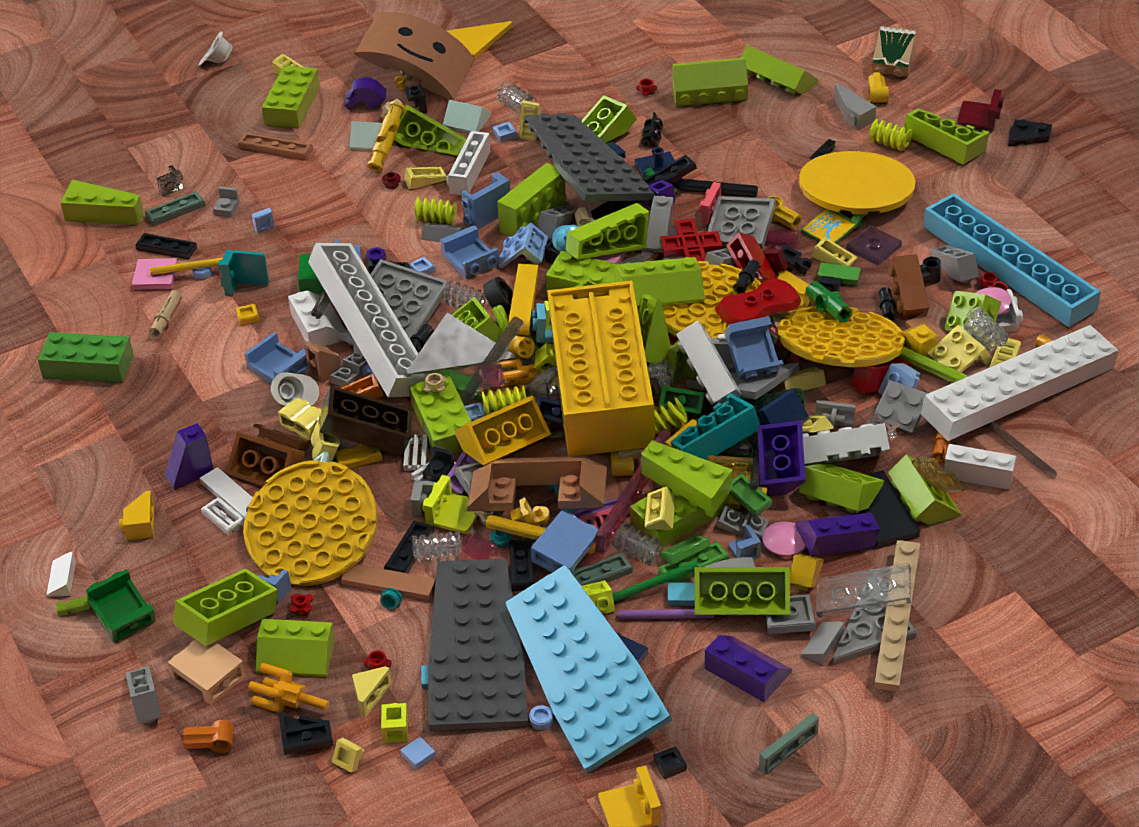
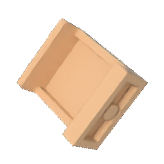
[168,640,246,705]

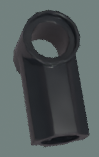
[920,257,941,284]

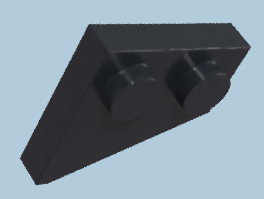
[1008,119,1052,146]
[278,712,334,755]

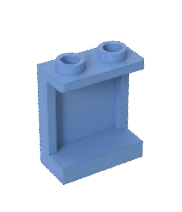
[461,172,510,230]
[440,225,500,279]
[724,316,783,380]
[245,332,308,383]
[531,510,600,576]

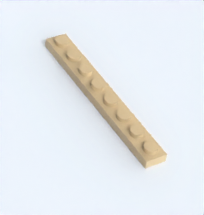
[874,540,920,692]

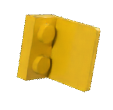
[598,766,662,827]

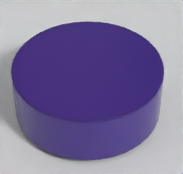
[366,247,386,265]

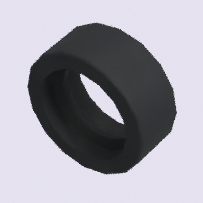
[483,277,513,315]

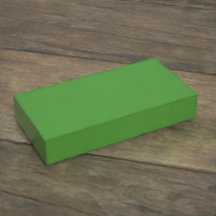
[817,263,861,286]
[729,473,772,518]
[660,535,711,564]

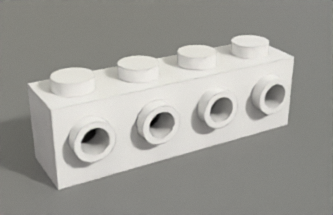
[447,131,491,196]
[676,321,743,405]

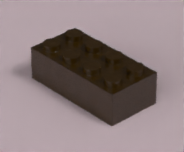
[319,385,412,456]

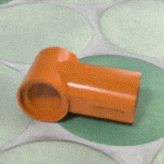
[183,720,234,753]

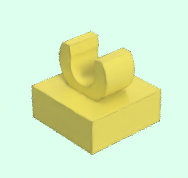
[332,738,364,773]

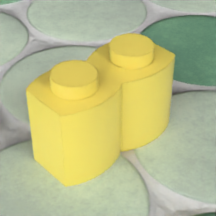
[277,398,321,440]
[311,415,340,463]

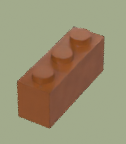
[888,254,929,320]

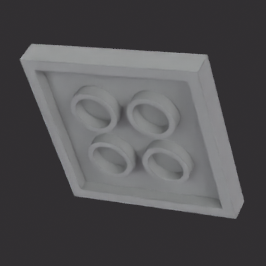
[707,196,776,249]

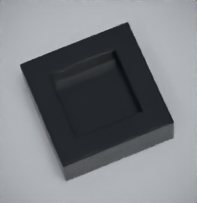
[653,746,687,779]

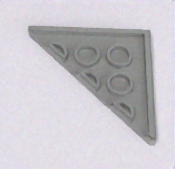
[405,313,516,377]
[686,363,799,400]
[832,569,917,665]

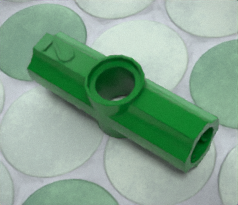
[805,281,853,323]

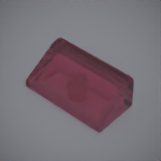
[764,228,800,248]

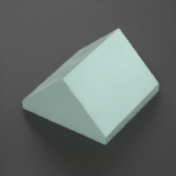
[443,100,491,134]
[349,121,382,151]

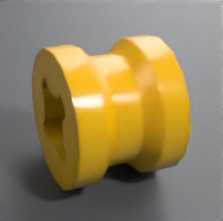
[508,335,535,358]

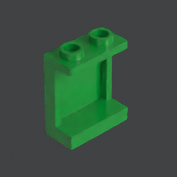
[86,569,156,643]

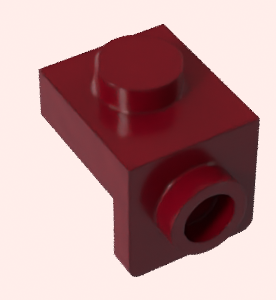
[763,244,789,271]

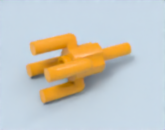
[493,358,555,395]
[248,663,330,713]

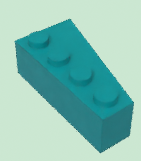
[670,393,760,460]

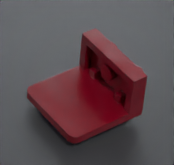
[957,89,1004,130]

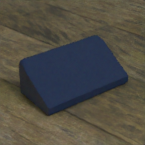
[537,396,564,425]

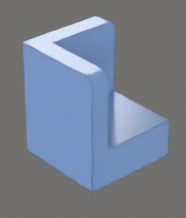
[728,524,761,559]
[258,570,292,604]

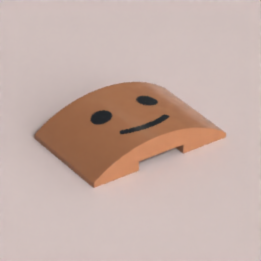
[354,12,474,100]

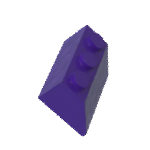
[758,420,806,496]
[795,513,880,557]
[705,635,792,702]

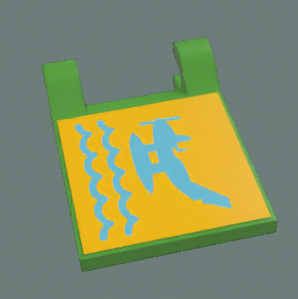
[801,209,866,244]

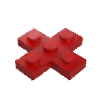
[659,219,722,262]

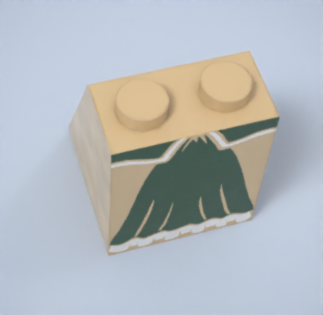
[872,26,916,77]

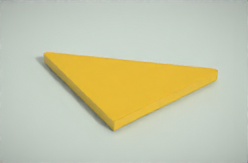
[447,21,513,60]

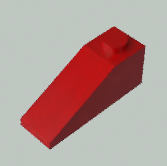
[850,357,911,394]

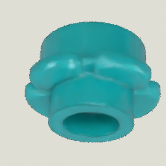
[490,530,512,548]
[380,588,403,610]

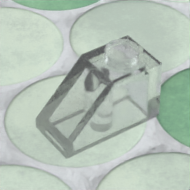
[525,367,559,403]

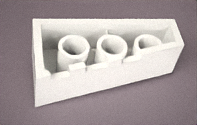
[803,423,890,466]

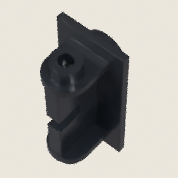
[641,112,663,147]

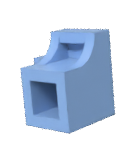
[878,363,920,395]

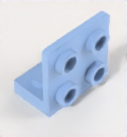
[498,223,548,269]

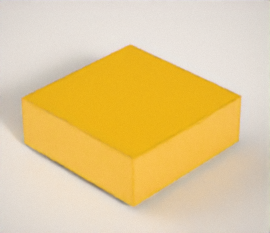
[235,304,260,326]

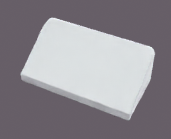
[47,552,76,597]

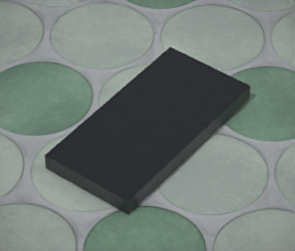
[859,470,920,548]

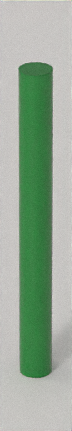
[612,561,699,603]

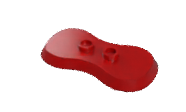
[715,279,801,324]

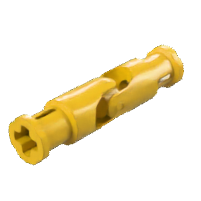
[367,101,405,172]

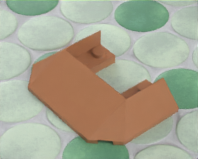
[467,456,607,512]

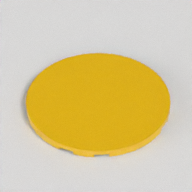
[799,151,915,215]
[662,261,771,338]
[778,306,905,367]
[243,460,378,586]

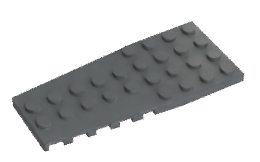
[524,113,655,201]
[428,558,528,731]

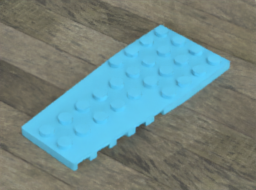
[506,565,673,773]

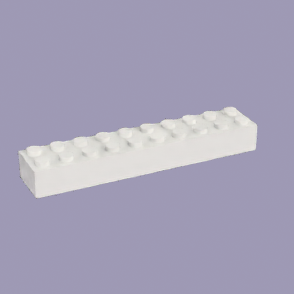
[308,243,431,397]
[921,325,1119,441]

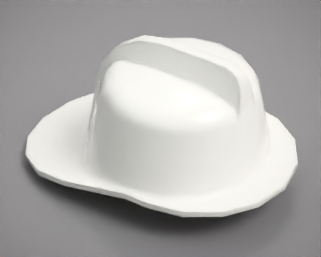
[198,31,233,66]
[270,372,319,406]

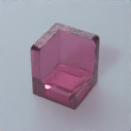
[479,364,506,395]
[459,528,497,560]

